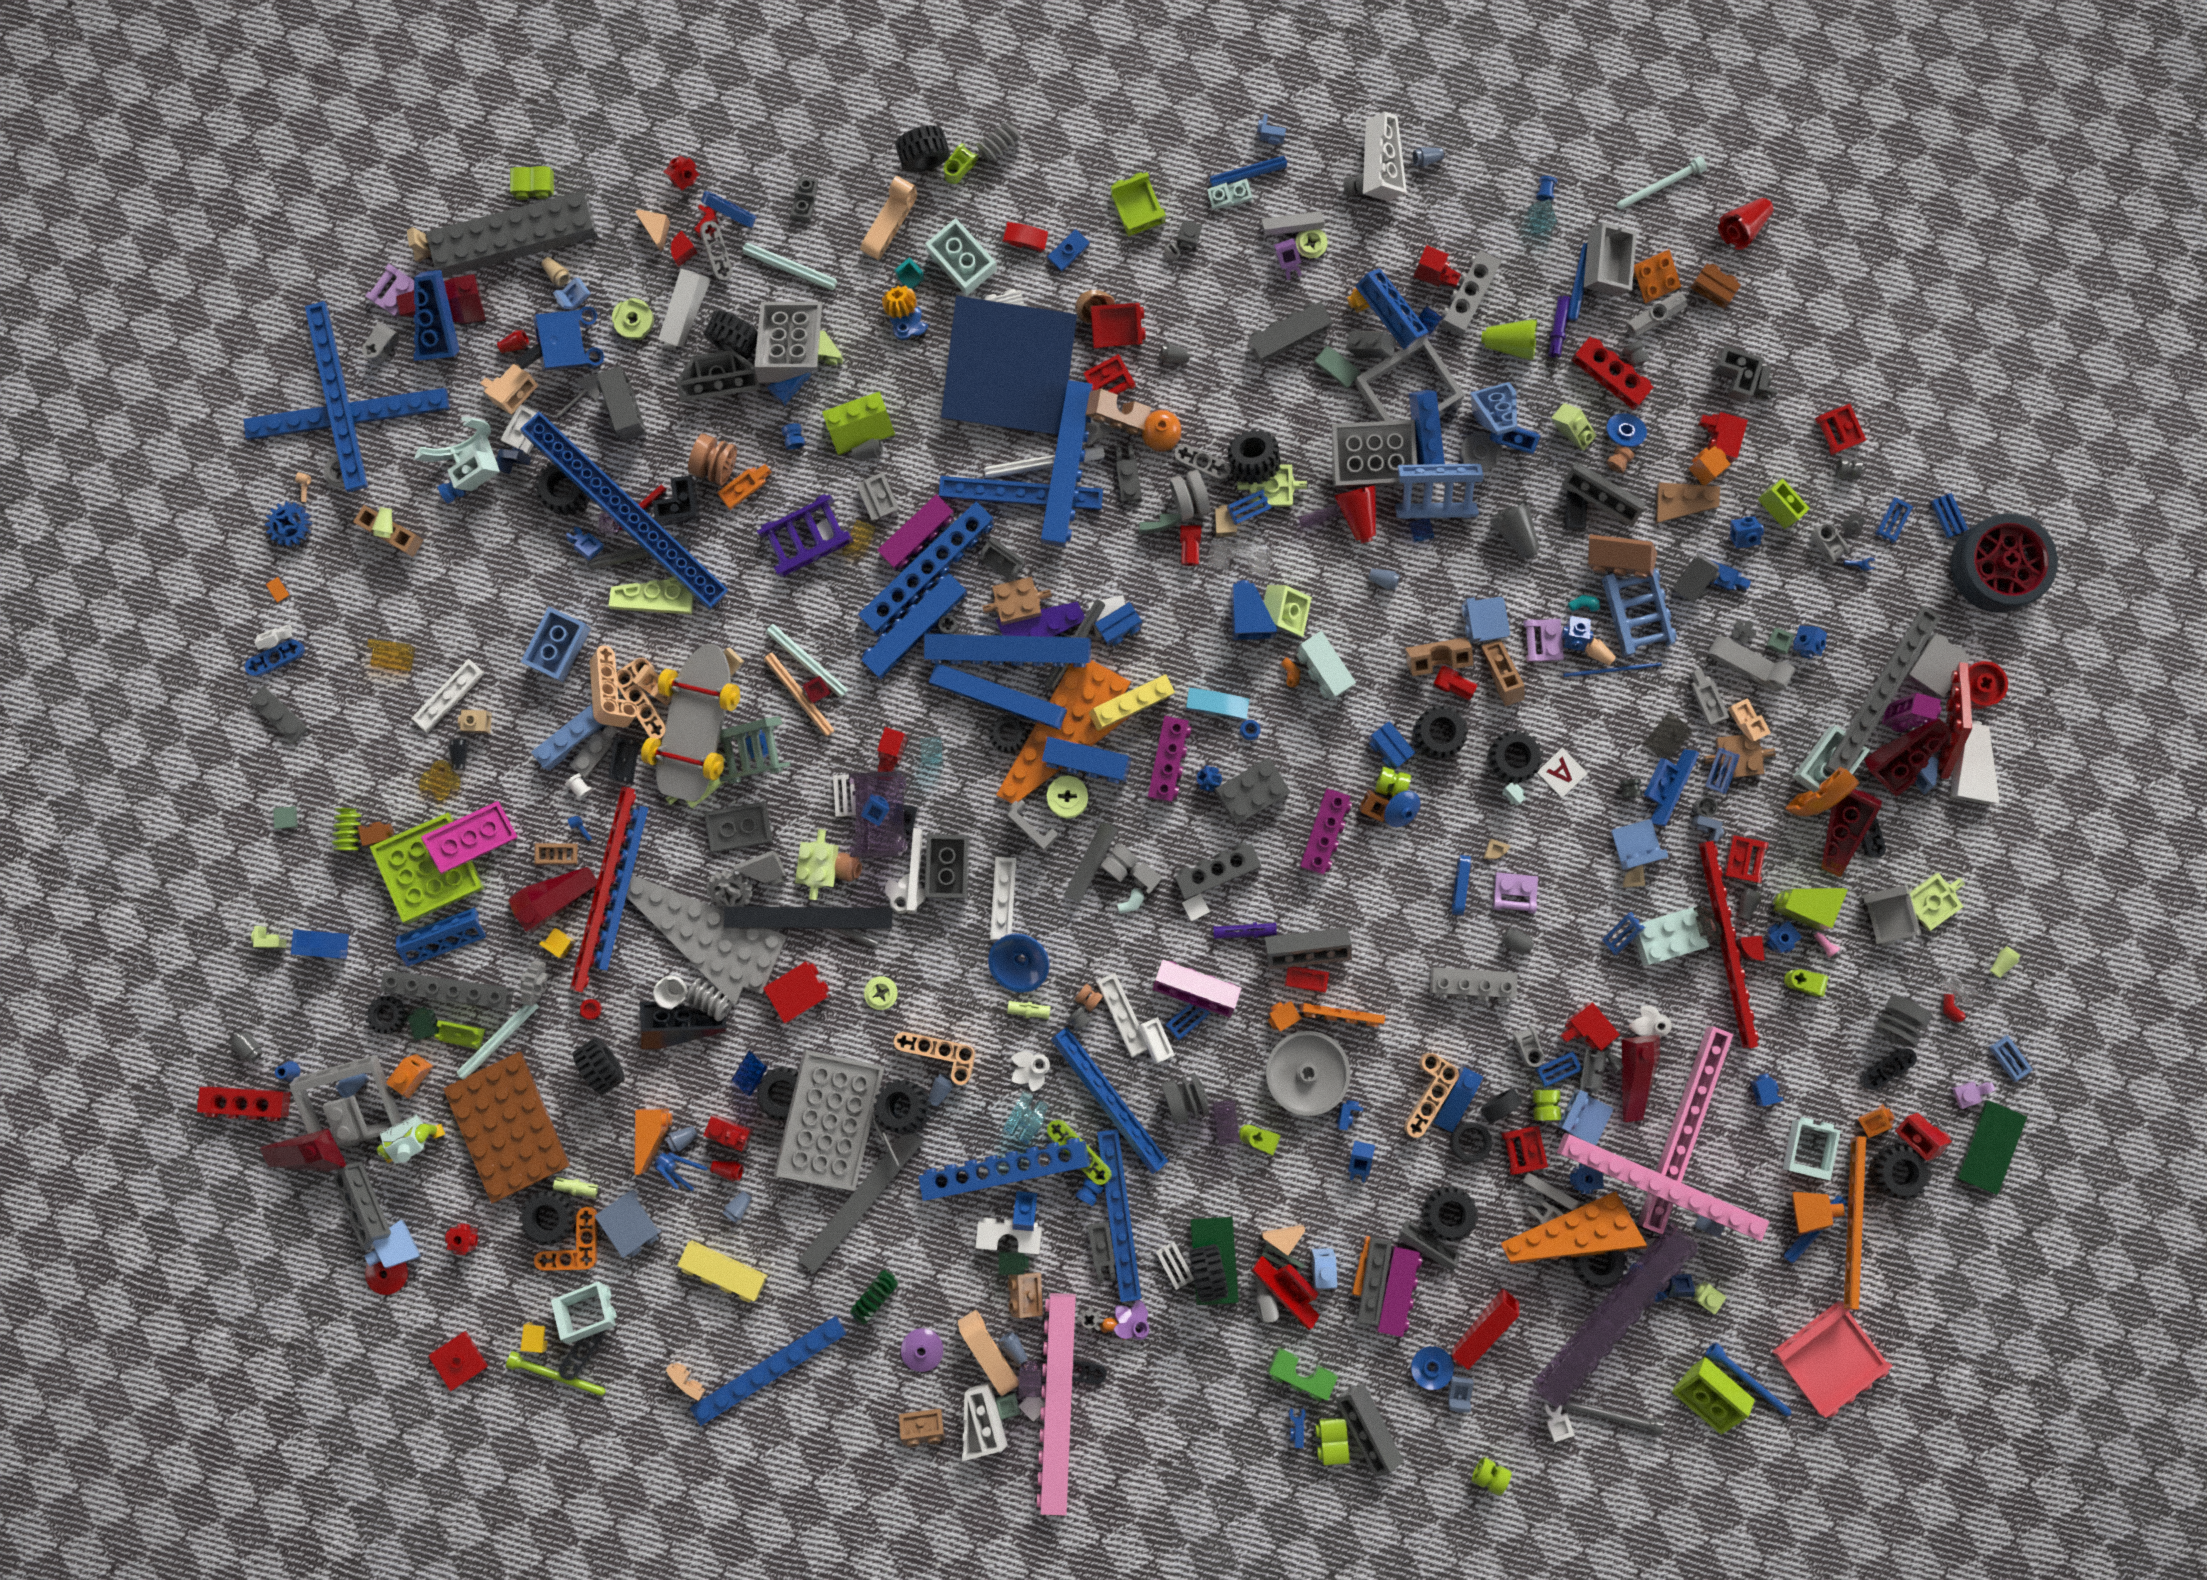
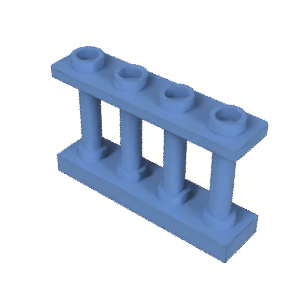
[1395,464,1483,519]
[1602,568,1677,658]

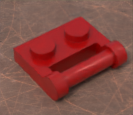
[1083,354,1136,395]
[1815,403,1867,456]
[1724,835,1769,884]
[1501,1125,1548,1175]

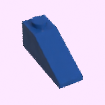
[1433,1067,1483,1132]

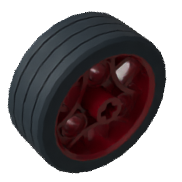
[1951,513,2058,613]

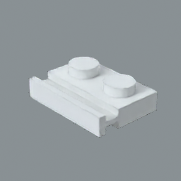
[500,405,536,455]

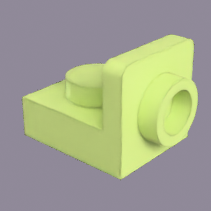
[251,926,287,948]
[1692,1281,1727,1314]

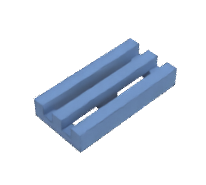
[1989,1035,2033,1082]

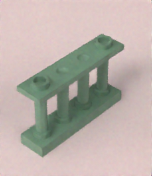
[719,716,791,784]

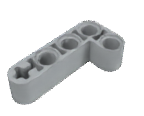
[1707,635,1796,692]

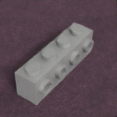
[1430,967,1518,1002]

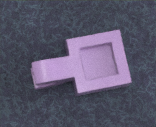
[1952,1081,1995,1109]

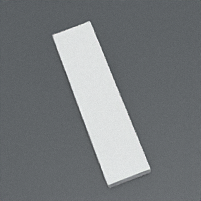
[411,659,485,733]
[907,828,923,914]
[990,857,1016,940]
[1096,973,1148,1058]

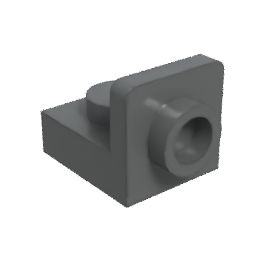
[1177,220,1202,251]
[1753,365,1779,400]

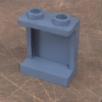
[595,1190,662,1258]

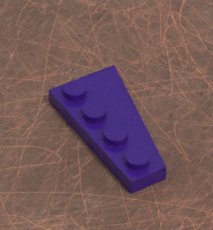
[995,601,1085,637]

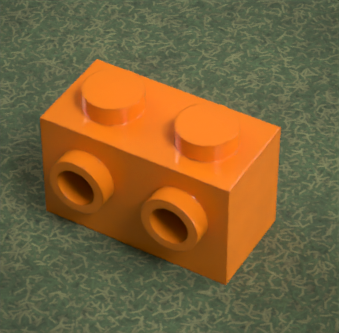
[1688,446,1731,485]

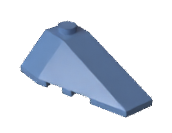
[1470,382,1517,435]

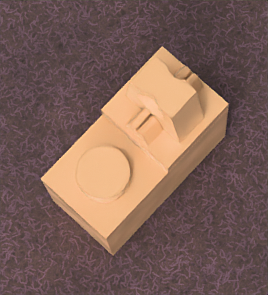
[480,364,538,415]

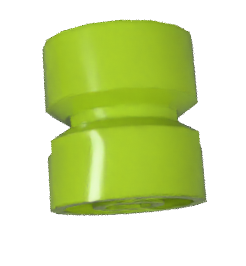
[1375,767,1411,797]
[1532,1090,1561,1120]
[1472,1457,1512,1496]

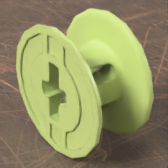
[1047,776,1088,819]

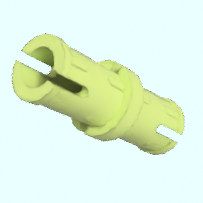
[1007,1001,1051,1019]
[553,1177,598,1198]

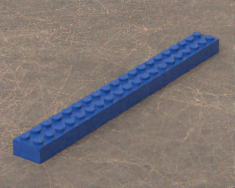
[520,412,728,611]

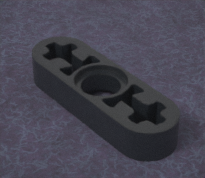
[1861,816,1886,858]
[1860,1048,1917,1090]
[559,1323,606,1380]
[1046,1360,1107,1384]

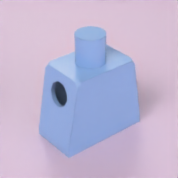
[364,1220,421,1268]
[1311,1248,1337,1290]

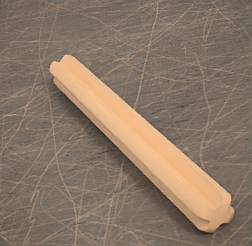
[764,653,834,737]

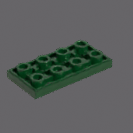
[1956,1100,2027,1195]
[1190,1216,1239,1306]

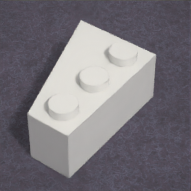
[962,1382,1008,1461]

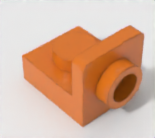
[1858,1104,1895,1138]

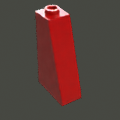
[1452,1288,1519,1370]

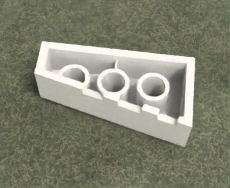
[1363,112,1407,201]

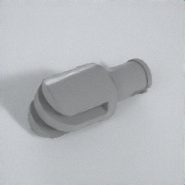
[1253,1277,1279,1323]

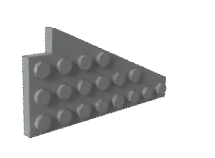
[626,875,787,1005]

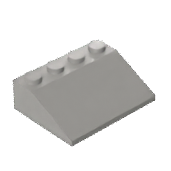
[755,302,822,383]
[1332,420,1417,489]

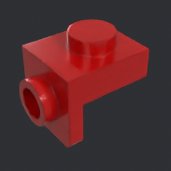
[694,204,719,239]

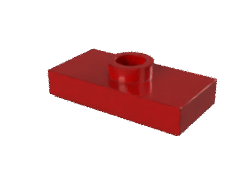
[1284,966,1329,993]

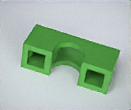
[1268,1347,1338,1401]

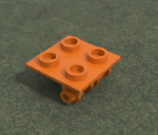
[1633,249,1681,304]

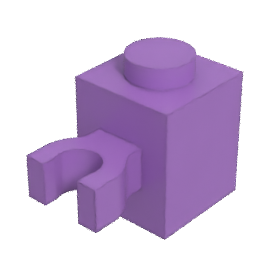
[1274,238,1302,280]

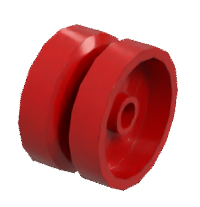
[1968,661,2008,710]

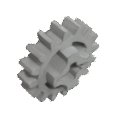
[706,869,753,908]
[519,960,548,1006]

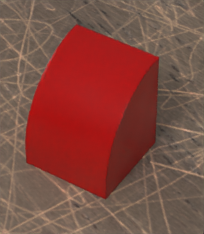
[671,231,698,267]
[1735,935,1765,961]

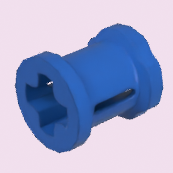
[1536,176,1557,202]

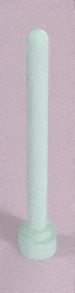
[1616,156,1707,209]

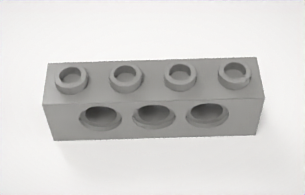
[1440,250,1501,337]

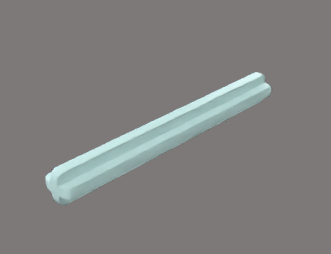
[742,243,837,290]
[766,624,848,698]
[457,1003,538,1079]

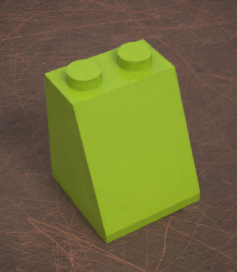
[1773,888,1848,930]

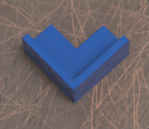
[290,929,349,959]

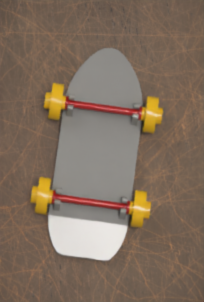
[641,644,740,802]

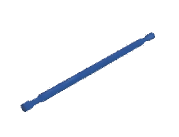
[1563,662,1662,677]

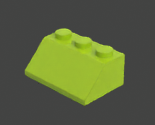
[822,391,895,456]
[1672,1357,1755,1435]

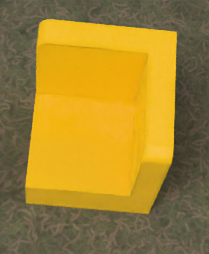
[539,928,576,958]
[520,1322,548,1353]

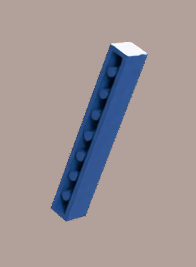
[1041,380,1093,547]
[924,634,1091,667]

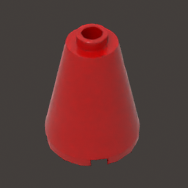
[1718,198,1774,250]
[1335,485,1376,544]

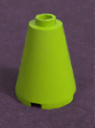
[1481,319,1537,360]

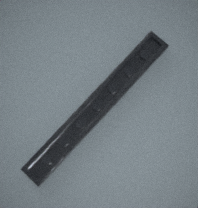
[724,906,892,930]

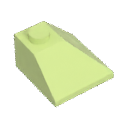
[1264,585,1312,637]

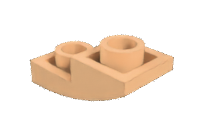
[666,1363,706,1401]

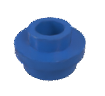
[1240,720,1261,740]

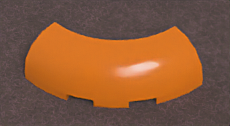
[1785,767,1859,817]

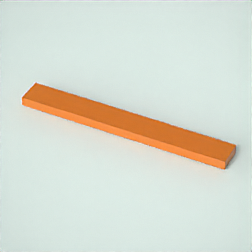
[1844,1136,1866,1310]

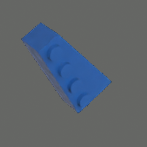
[414,270,460,361]

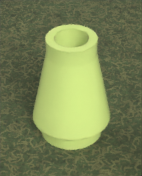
[372,507,393,538]
[1989,946,2021,978]

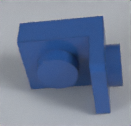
[1336,1100,1364,1130]

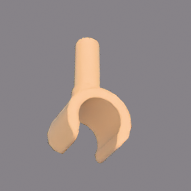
[295,472,311,502]

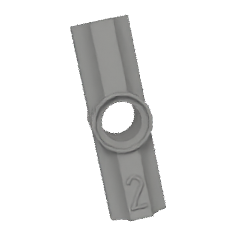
[1626,291,1688,338]

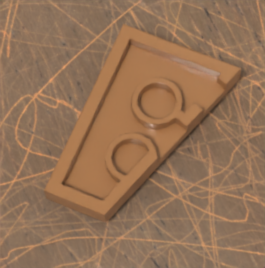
[1655,482,1720,524]

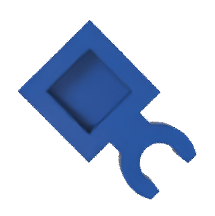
[566,527,604,561]

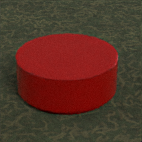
[580,999,602,1020]

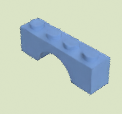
[531,704,607,771]

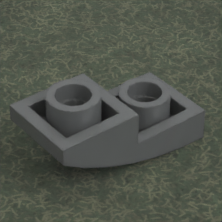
[790,176,819,222]

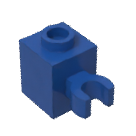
[1348,1141,1375,1183]

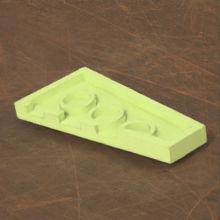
[609,577,694,615]

